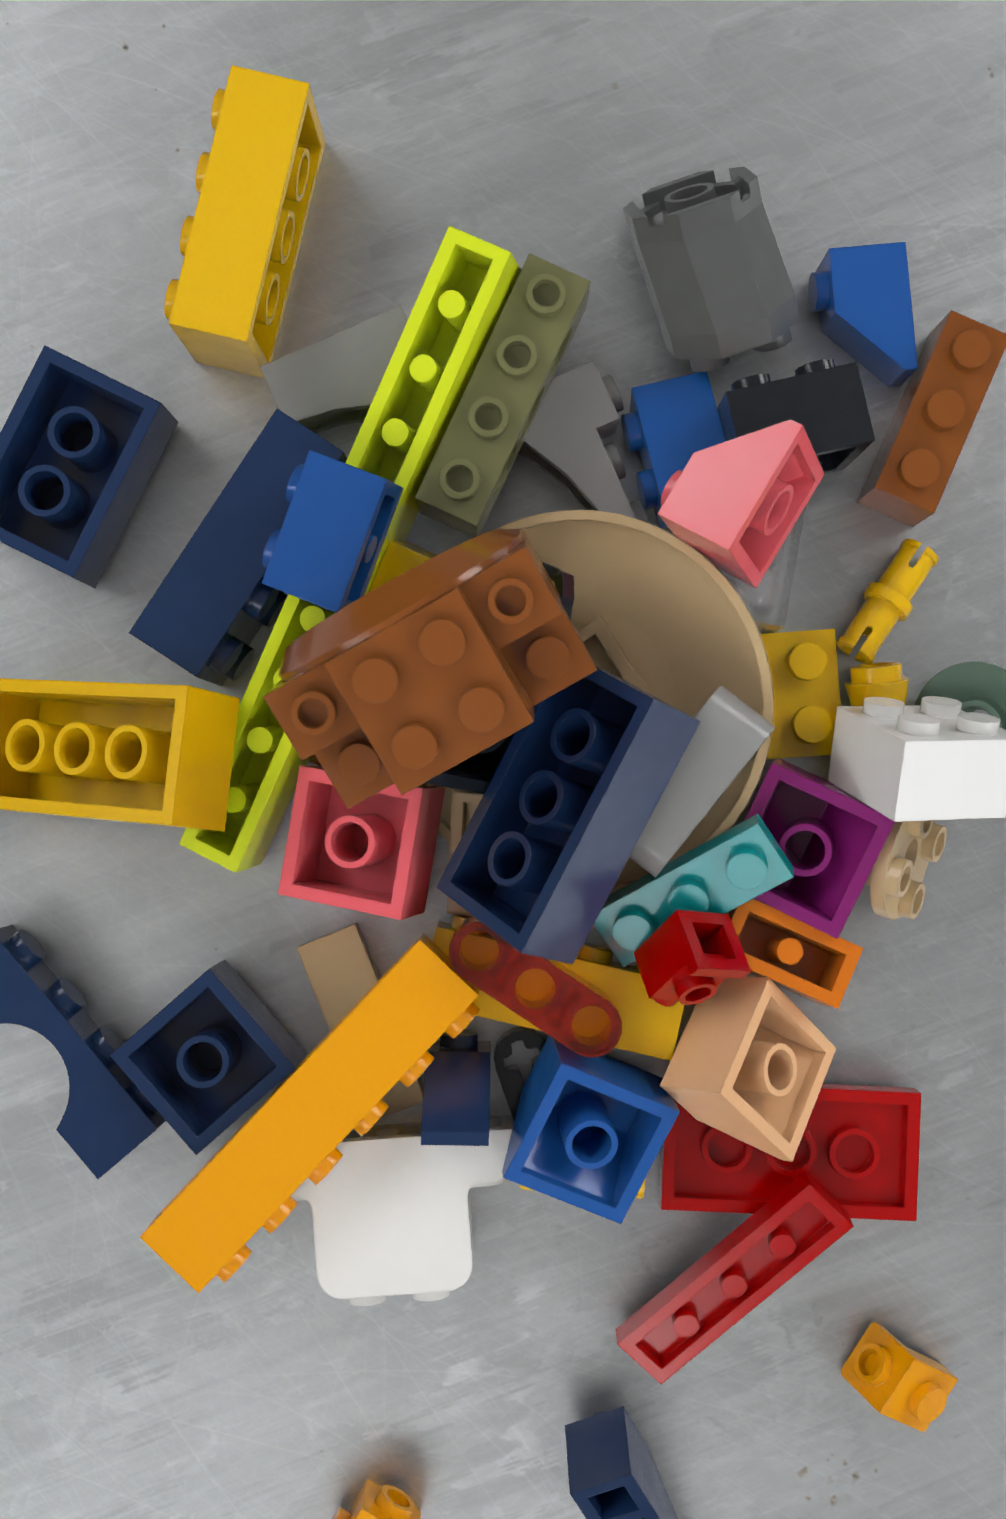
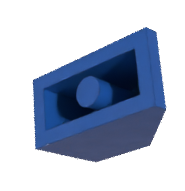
[808,242,918,387]

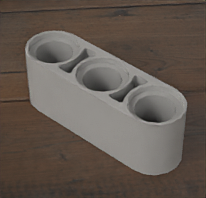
[630,685,775,878]

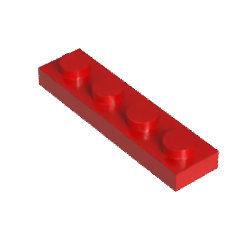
[616,1171,854,1384]

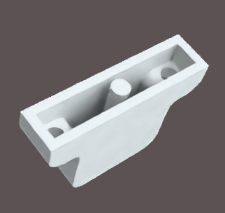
[291,1115,514,1306]

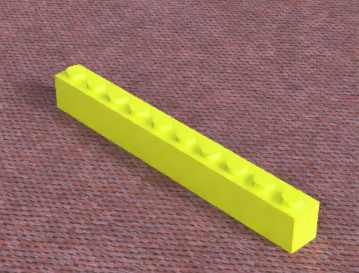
[179,226,521,873]

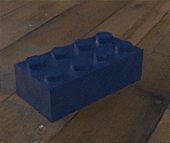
[129,409,347,686]
[436,666,701,964]

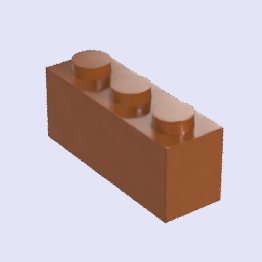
[856,310,1006,527]

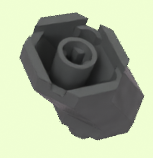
[623,167,799,372]

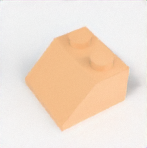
[660,976,836,1162]

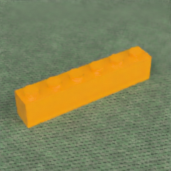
[140,933,480,1294]

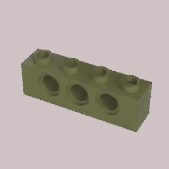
[415,253,591,538]

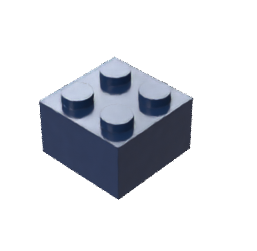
[110,960,307,1155]

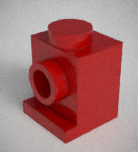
[633,910,751,1007]

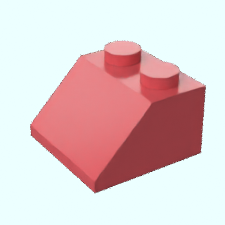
[657,419,824,588]

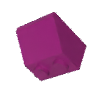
[745,758,895,939]

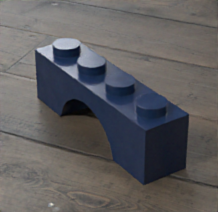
[0,925,166,1179]

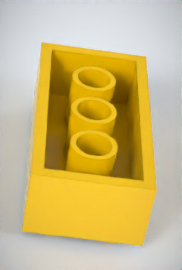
[164,65,326,378]
[0,678,240,832]

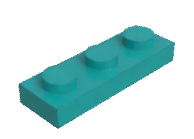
[594,814,794,967]

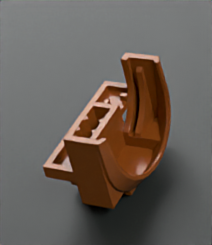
[264,529,597,809]

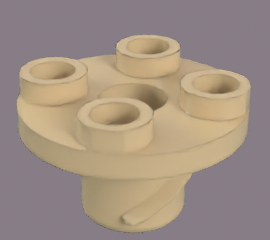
[865,820,947,920]

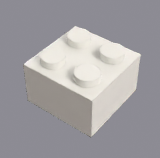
[828,696,1006,822]

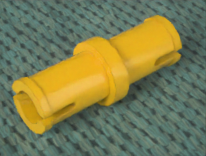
[836,539,939,665]

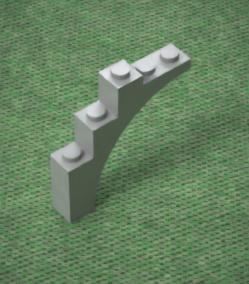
[260,305,649,523]

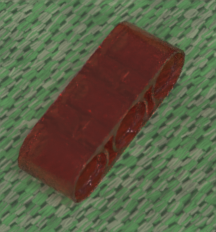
[449,916,622,1057]

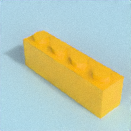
[433,914,684,1061]

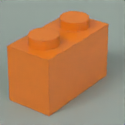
[725,899,863,1009]

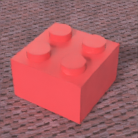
[278,765,445,920]

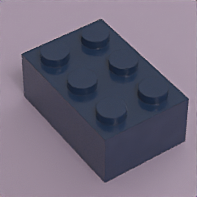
[0,345,178,588]

